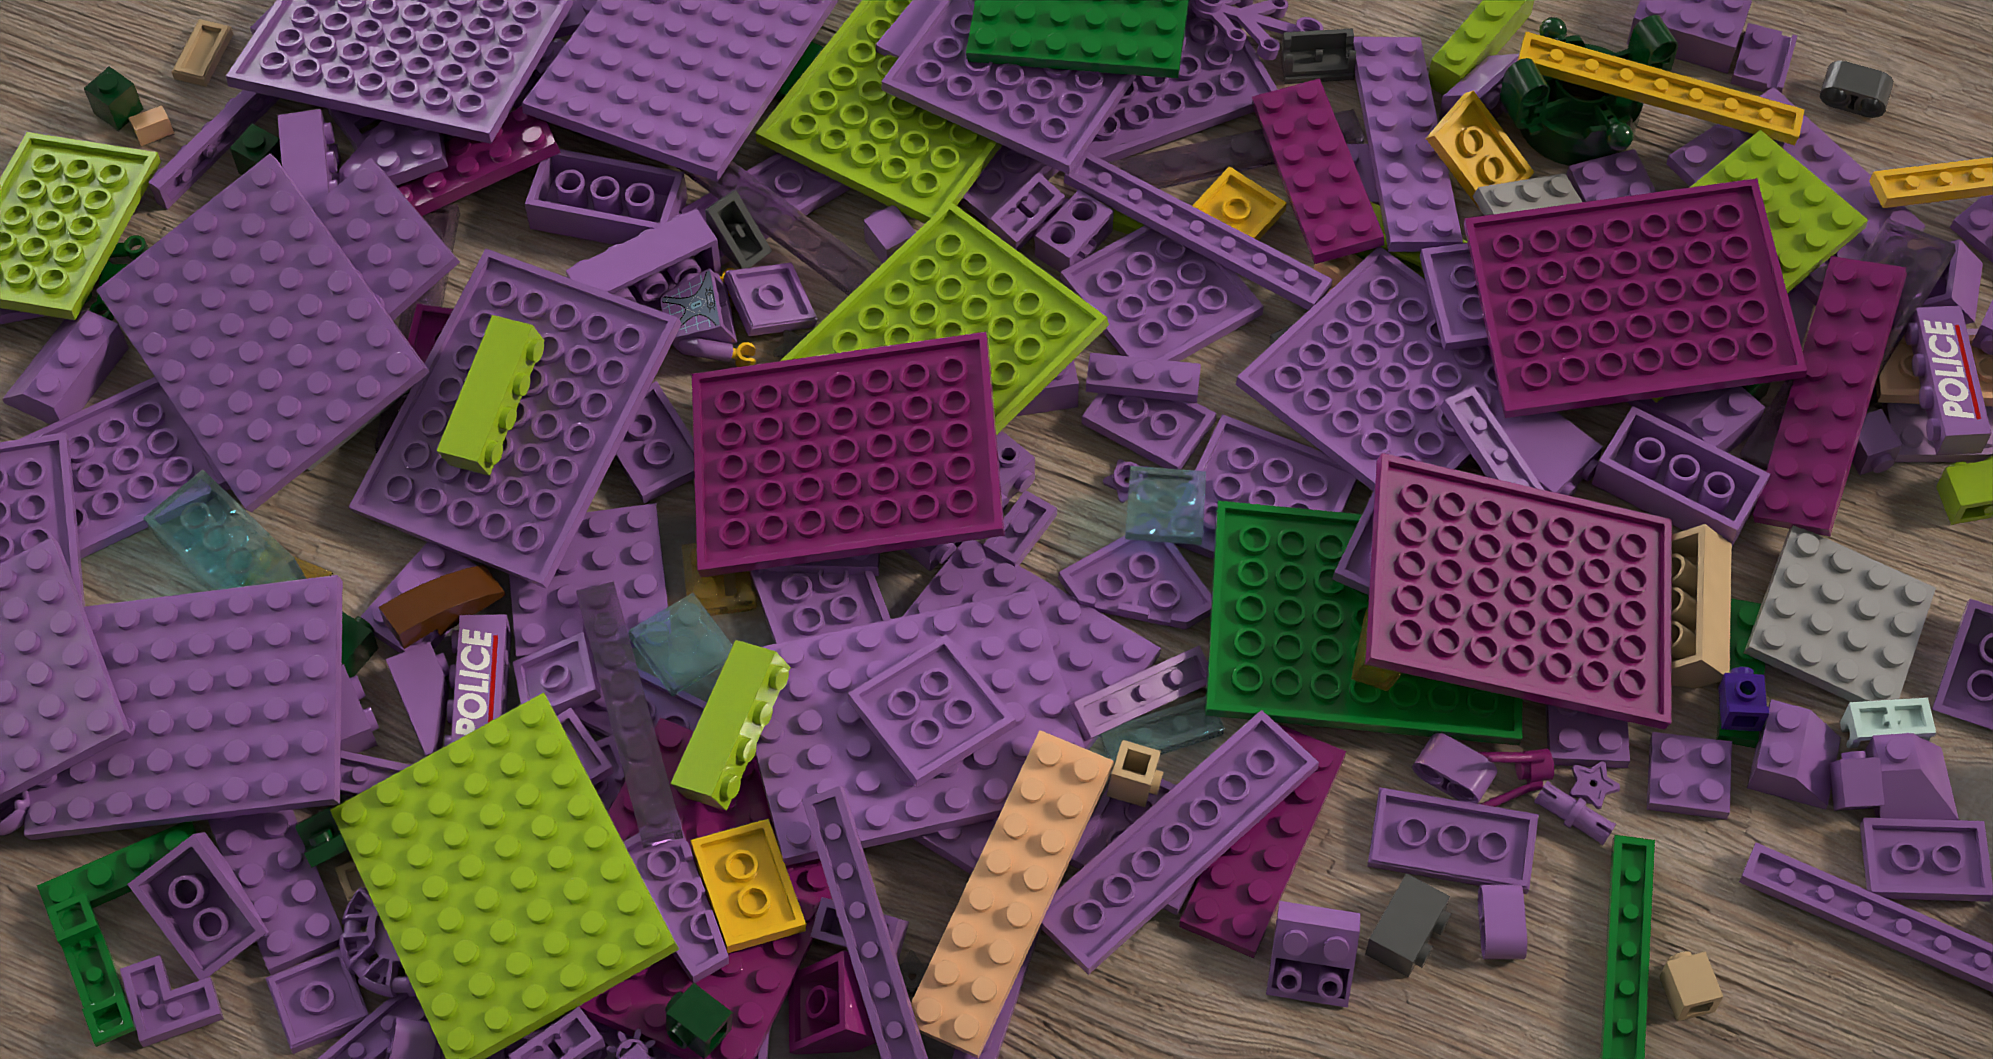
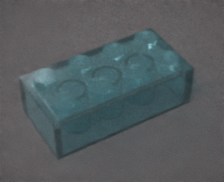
[143,469,307,591]

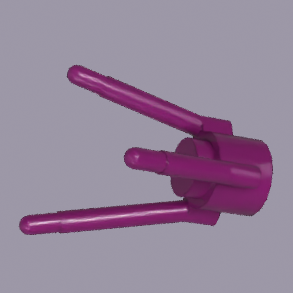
[1478,748,1554,807]

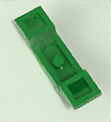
[46,892,136,1047]

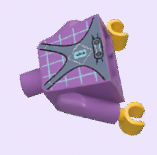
[660,268,756,367]

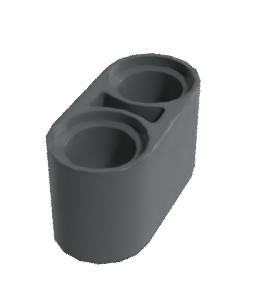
[1820,61,1894,118]

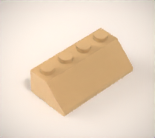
[1671,524,1732,688]

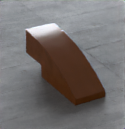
[378,565,505,649]

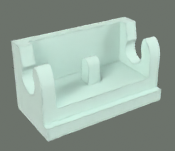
[1840,698,1936,748]

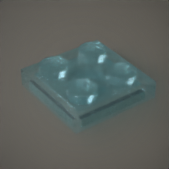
[1125,466,1206,545]
[628,593,733,696]

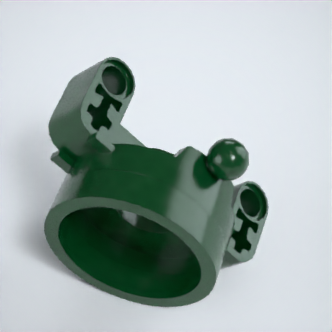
[1500,15,1678,166]

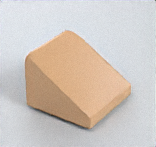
[129,105,175,146]

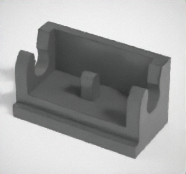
[1281,28,1356,84]

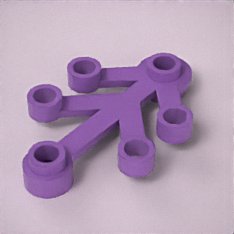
[1190,0,1323,60]

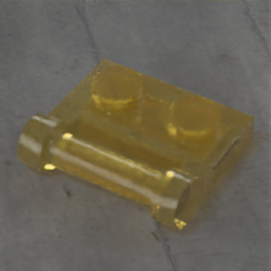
[682,543,757,618]

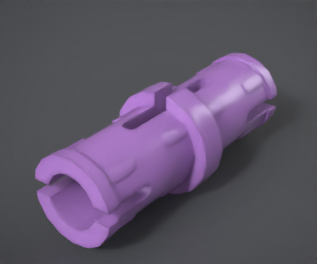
[1534,781,1616,846]

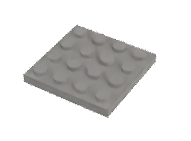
[1744,525,1936,702]

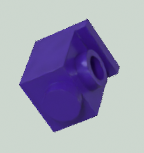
[1718,667,1769,731]

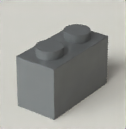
[1365,873,1452,977]

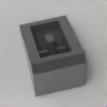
[705,190,772,269]

